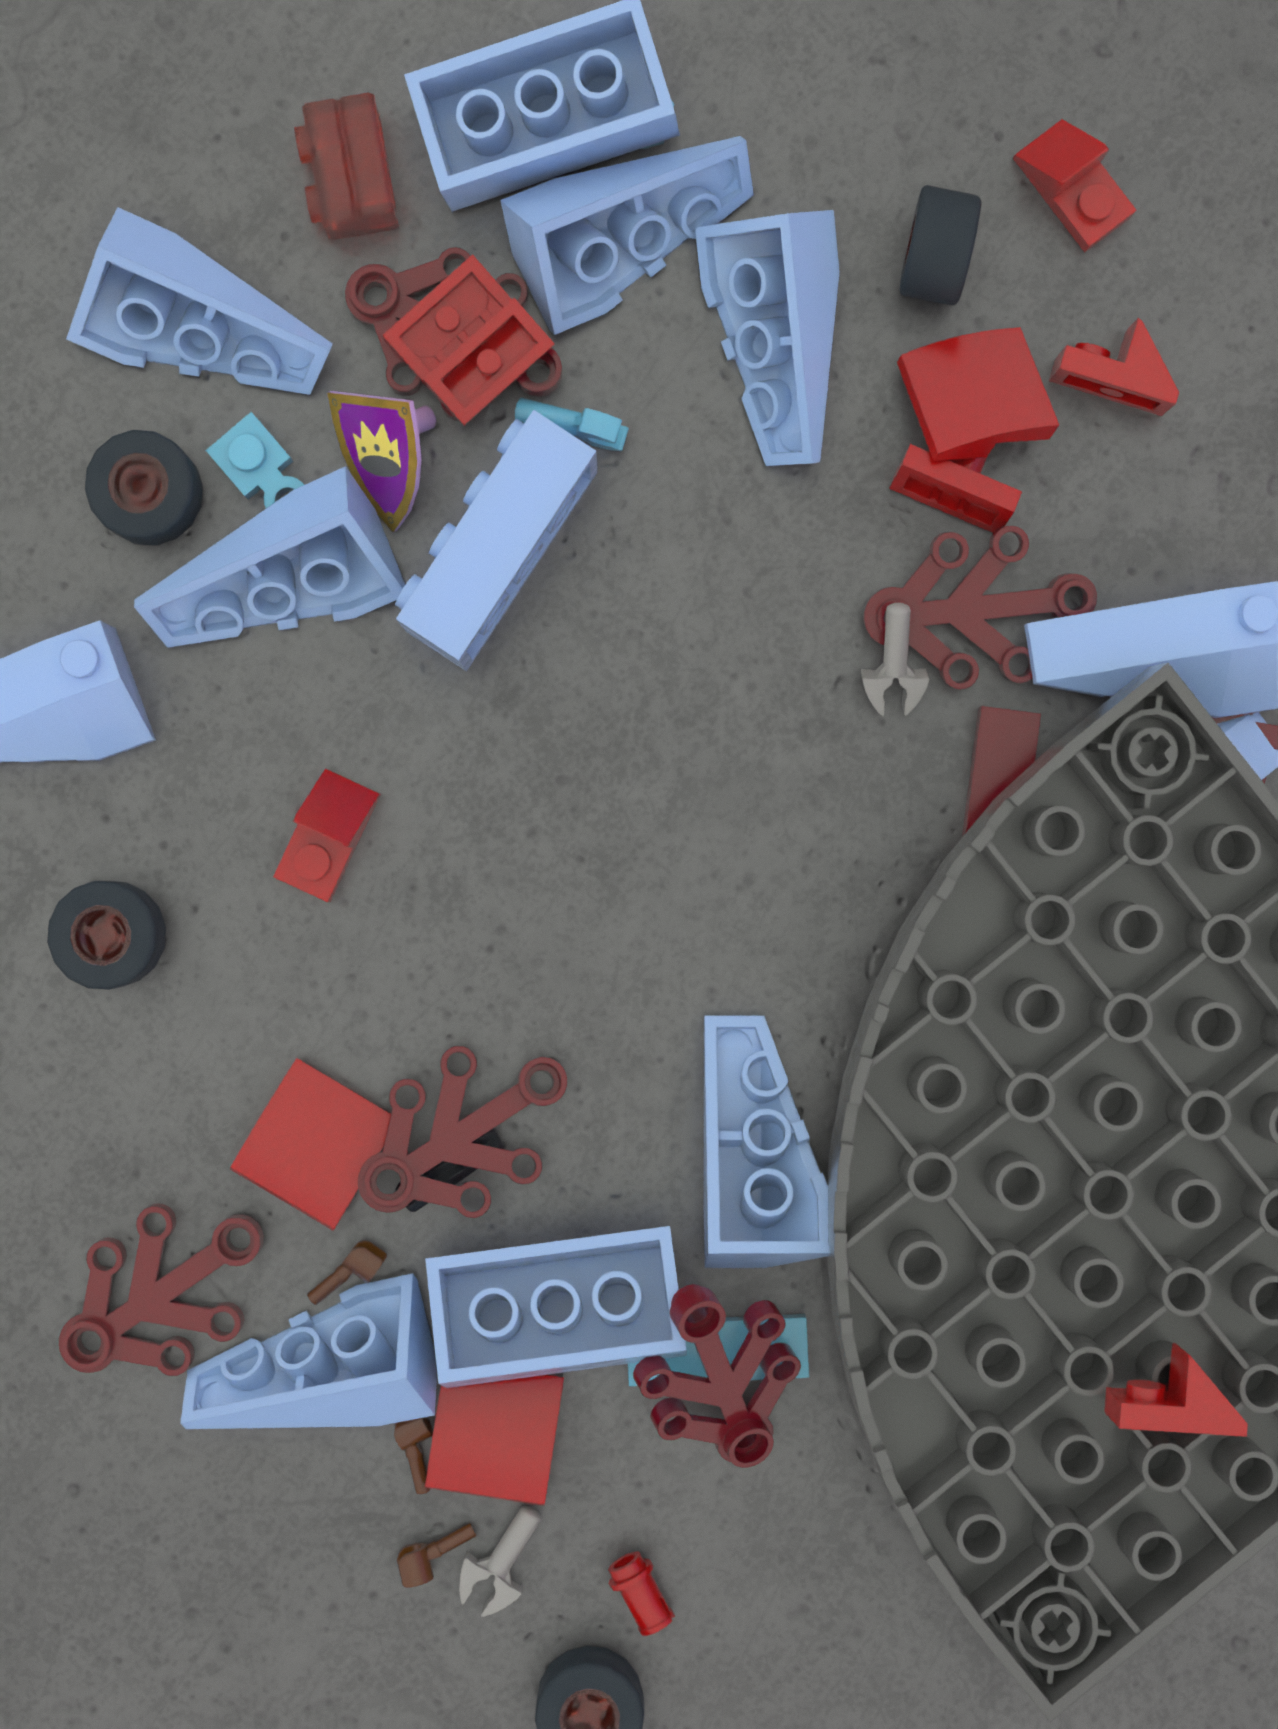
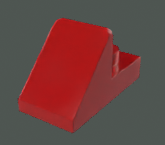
[1013,119,1137,253]
[1049,318,1179,416]
[273,769,381,902]
[1104,1343,1248,1437]

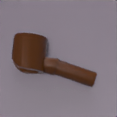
[307,1240,387,1305]
[394,1417,433,1494]
[397,1523,476,1588]

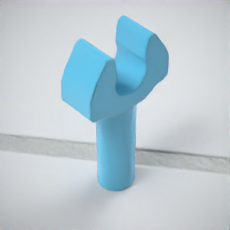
[515,397,629,451]

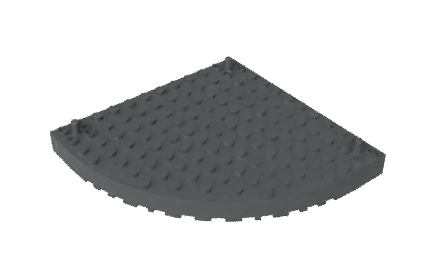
[827,663,1278,1722]

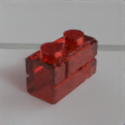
[294,92,399,240]

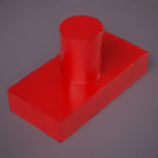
[889,444,1022,533]

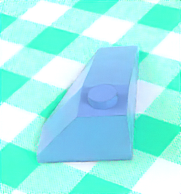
[500,136,754,335]
[66,207,333,395]
[695,210,840,466]
[1024,581,1278,718]
[0,620,156,762]
[704,1016,830,1268]
[180,1273,437,1429]

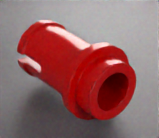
[608,1551,675,1636]

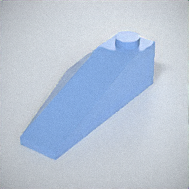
[134,466,405,648]

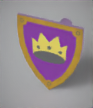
[327,391,436,532]

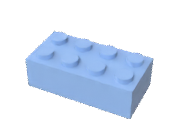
[404,0,680,212]
[395,410,597,671]
[425,1226,687,1388]

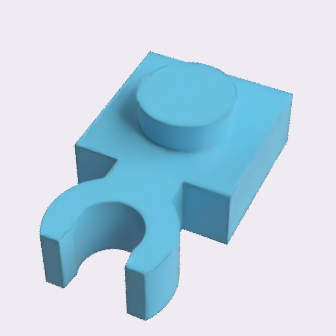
[205,412,304,508]

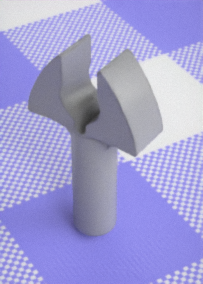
[861,603,929,716]
[459,1505,541,1617]

